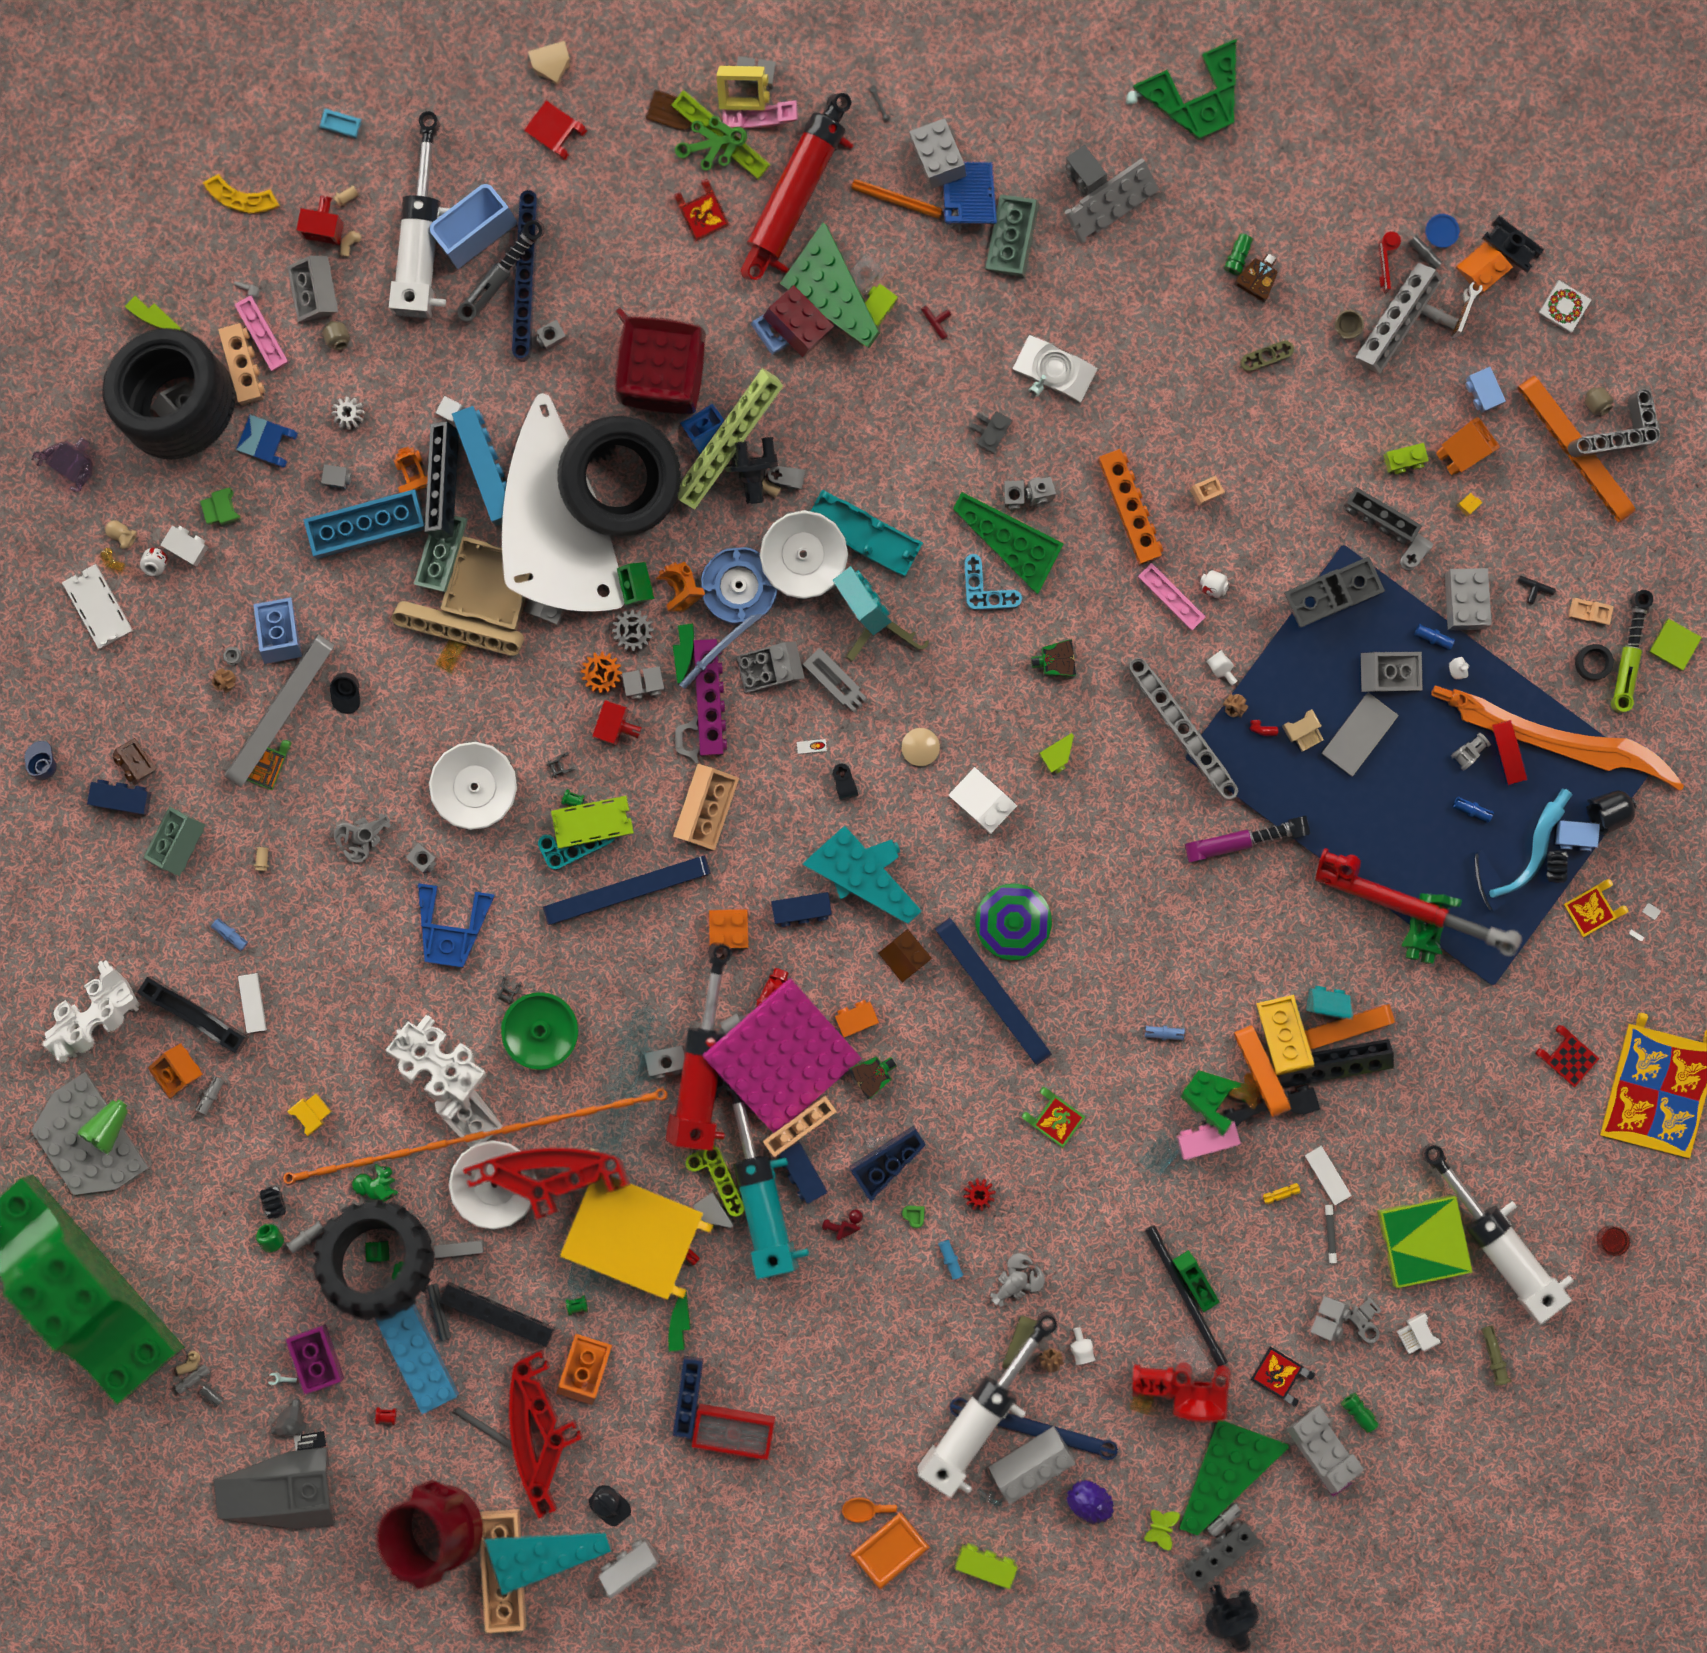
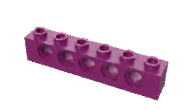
[694,639,727,756]

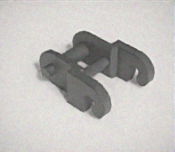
[546,752,575,778]
[497,975,522,1004]

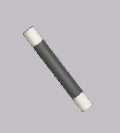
[1325,1204,1337,1263]

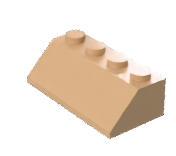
[673,764,739,850]

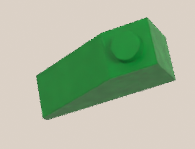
[1173,1250,1220,1312]

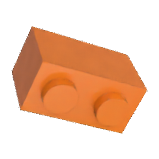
[835,1000,879,1037]

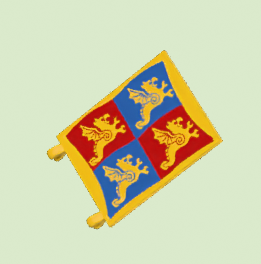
[1600,1013,1707,1158]

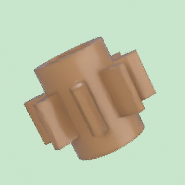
[212,668,236,693]
[1223,694,1248,717]
[1039,1348,1064,1373]

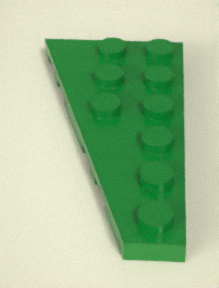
[953,492,1064,595]

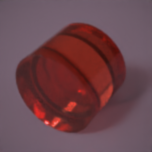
[1597,1225,1630,1256]

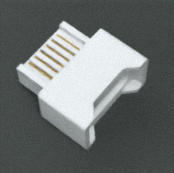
[1397,1312,1441,1354]

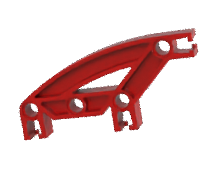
[463,1148,630,1219]
[509,1349,583,1519]

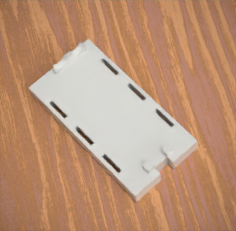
[62,564,133,649]

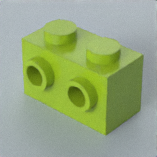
[1384,443,1429,475]

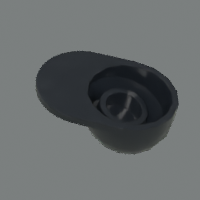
[330,672,360,714]

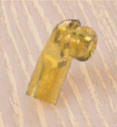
[100,548,125,572]

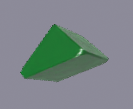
[365,1241,390,1262]

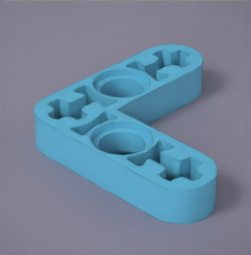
[964,554,1022,610]

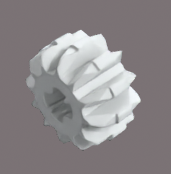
[331,397,365,430]

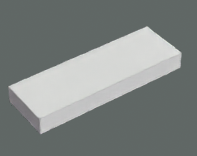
[238,973,267,1033]
[1304,1146,1351,1205]

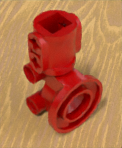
[1132,1362,1231,1422]

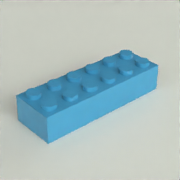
[452,406,507,526]
[303,489,425,559]
[375,1304,459,1414]

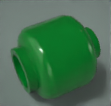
[256,1224,284,1253]

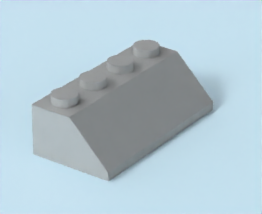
[989,1426,1075,1504]

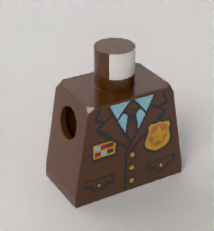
[1234,254,1278,303]

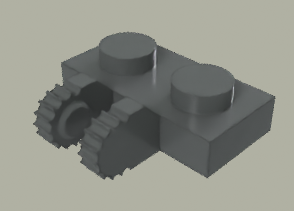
[970,411,1013,454]

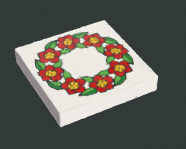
[1538,281,1591,333]

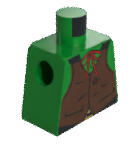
[1031,639,1076,677]
[849,1056,897,1100]

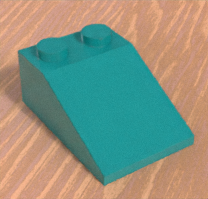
[1306,985,1353,1019]

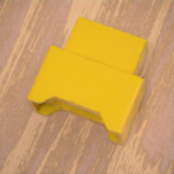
[287,1093,332,1136]

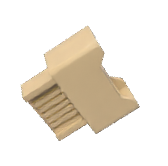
[1282,709,1324,752]

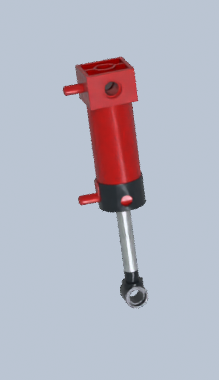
[665,942,731,1151]

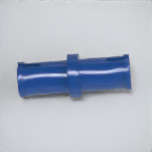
[1414,624,1455,650]
[1453,796,1494,823]

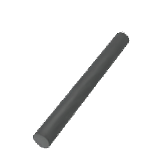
[454,1407,513,1451]

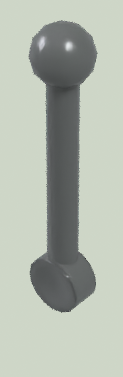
[869,85,890,122]

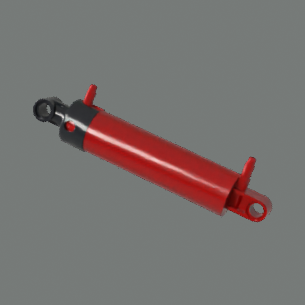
[741,93,854,280]

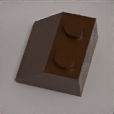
[878,929,932,983]

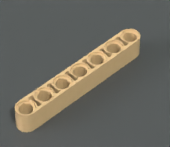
[392,601,524,656]

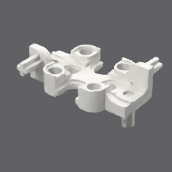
[43,961,141,1062]
[386,1015,486,1121]

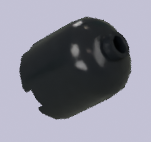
[1586,790,1636,835]

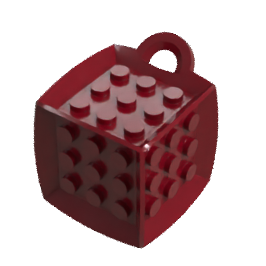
[615,307,706,414]

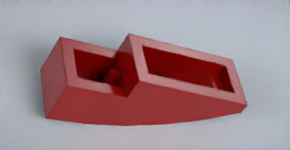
[1492,720,1527,785]

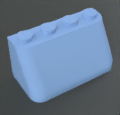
[430,184,518,269]

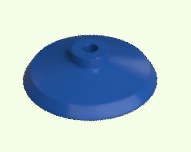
[1426,214,1460,248]

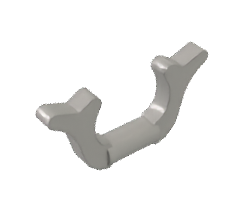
[675,716,699,764]

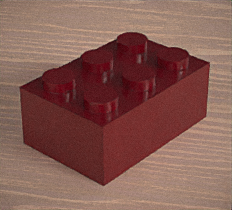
[763,285,834,357]

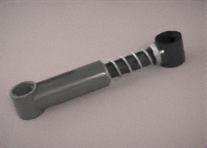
[457,220,545,321]

